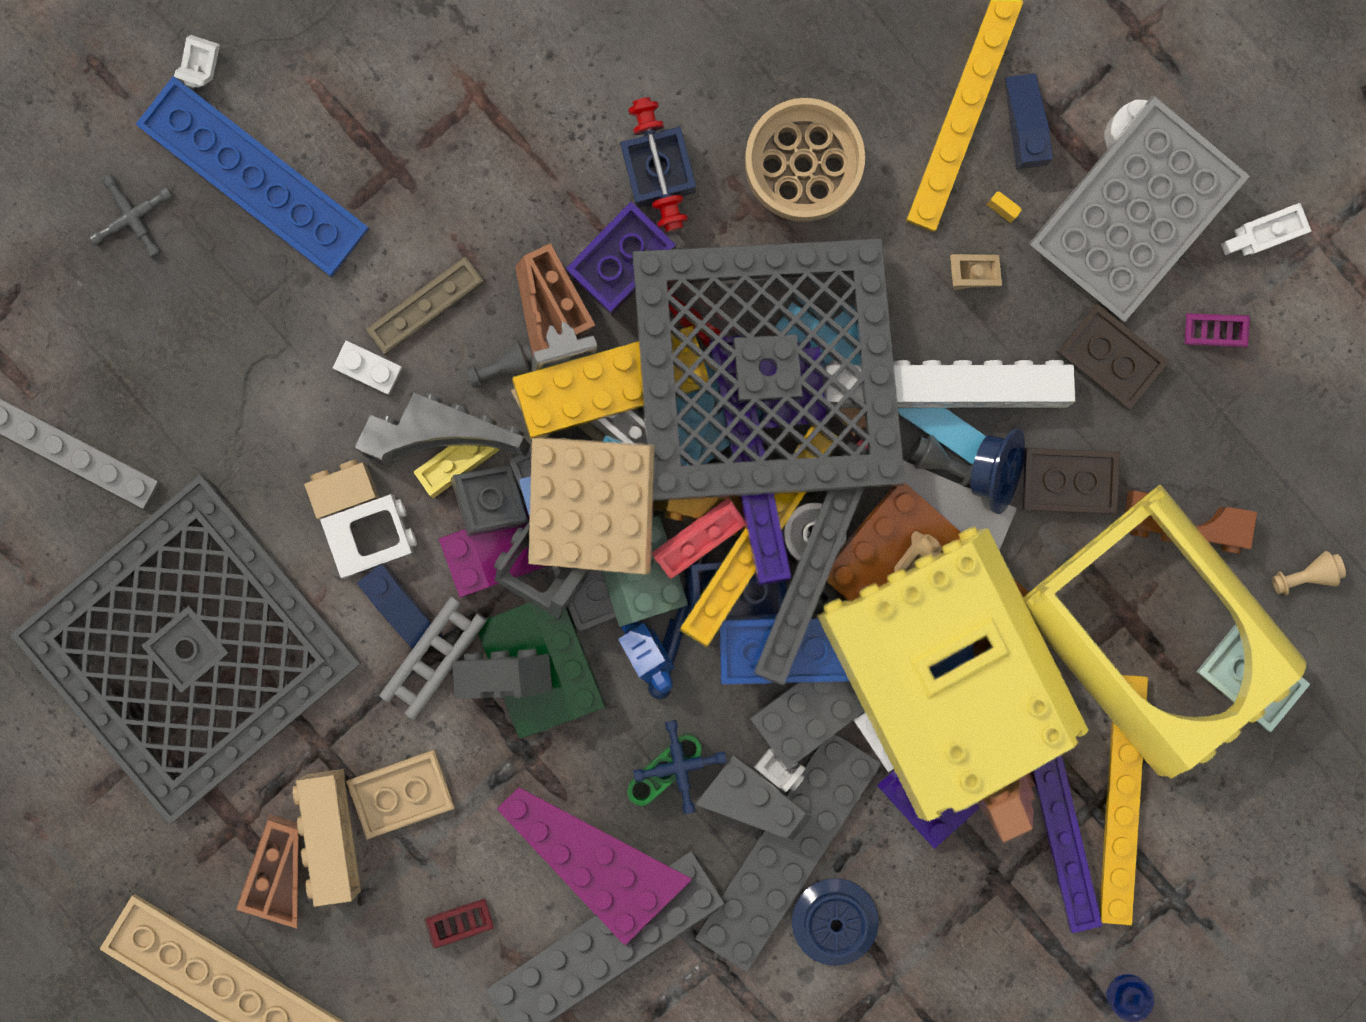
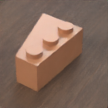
[515,243,595,357]

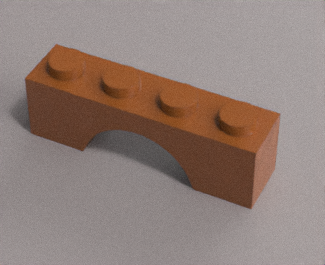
[1124,491,1257,554]

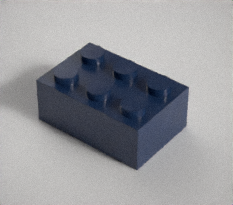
[685,561,786,620]

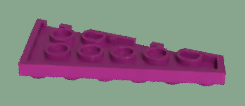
[497,787,693,946]

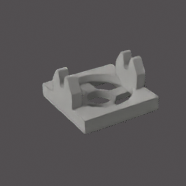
[531,322,597,372]

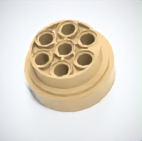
[745,98,865,222]

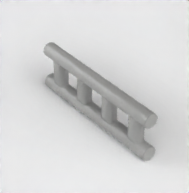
[379,596,487,720]

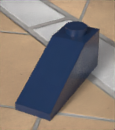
[1004,73,1053,169]
[357,564,443,649]

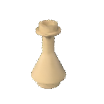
[1272,551,1346,596]

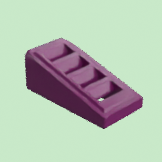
[1184,313,1250,348]

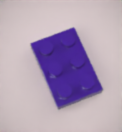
[877,770,980,849]

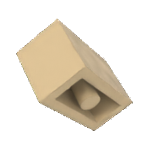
[304,459,379,519]

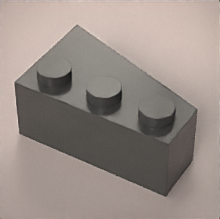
[452,649,552,699]

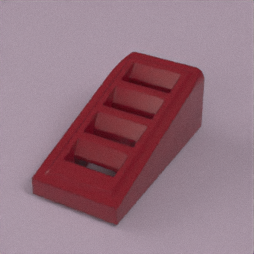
[424,898,494,949]

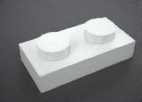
[333,341,403,395]

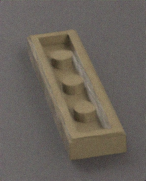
[366,256,484,355]

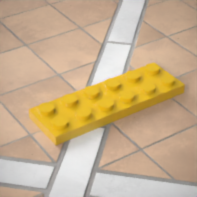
[512,326,709,439]

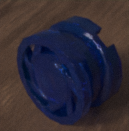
[1106,974,1154,1022]

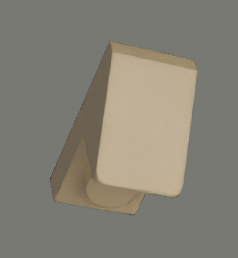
[950,254,1002,291]

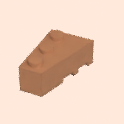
[978,772,1035,842]
[237,814,299,929]

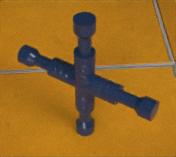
[633,720,727,814]

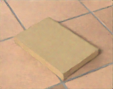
[346,749,455,840]

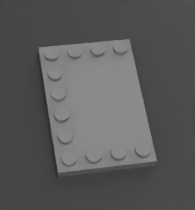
[1029,96,1250,322]

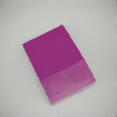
[439,508,548,597]

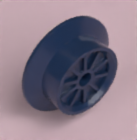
[971,428,1025,514]
[792,878,879,966]

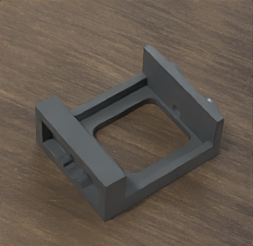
[494,521,591,619]

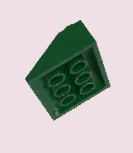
[478,602,606,739]

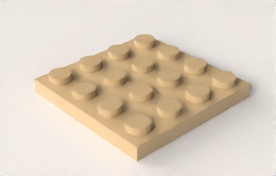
[529,437,654,574]

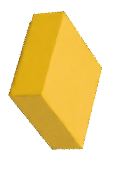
[986,191,1022,223]

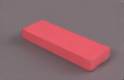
[651,498,746,580]

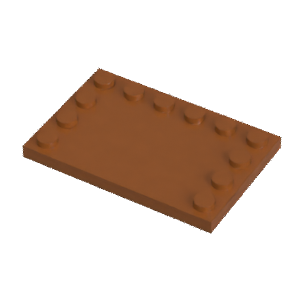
[826,483,1029,658]

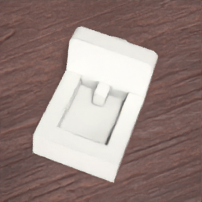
[174,35,220,87]
[754,749,806,792]

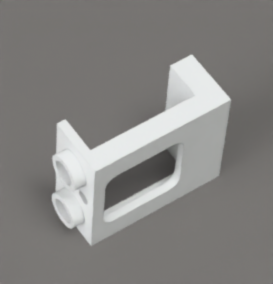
[320,494,417,578]

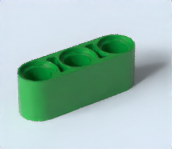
[627,733,702,806]

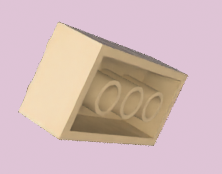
[293,769,361,907]

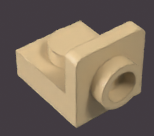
[894,531,942,572]

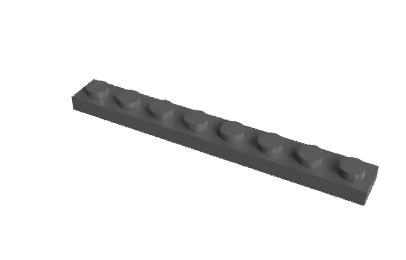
[753,442,868,686]

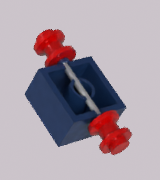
[620,97,696,233]

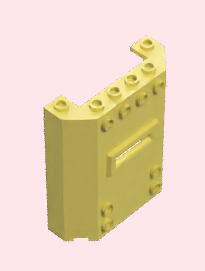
[817,526,1089,821]

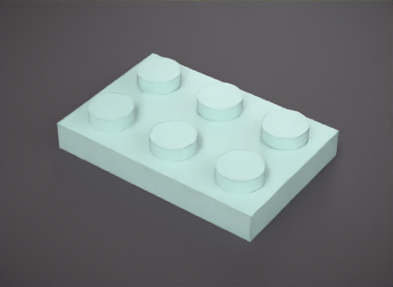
[1196,624,1310,732]

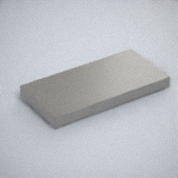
[890,461,1017,550]

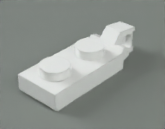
[1221,203,1311,256]

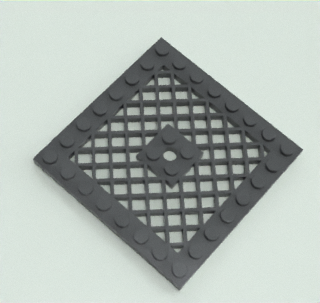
[632,239,905,501]
[10,474,361,825]

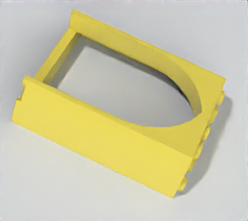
[1023,484,1306,779]

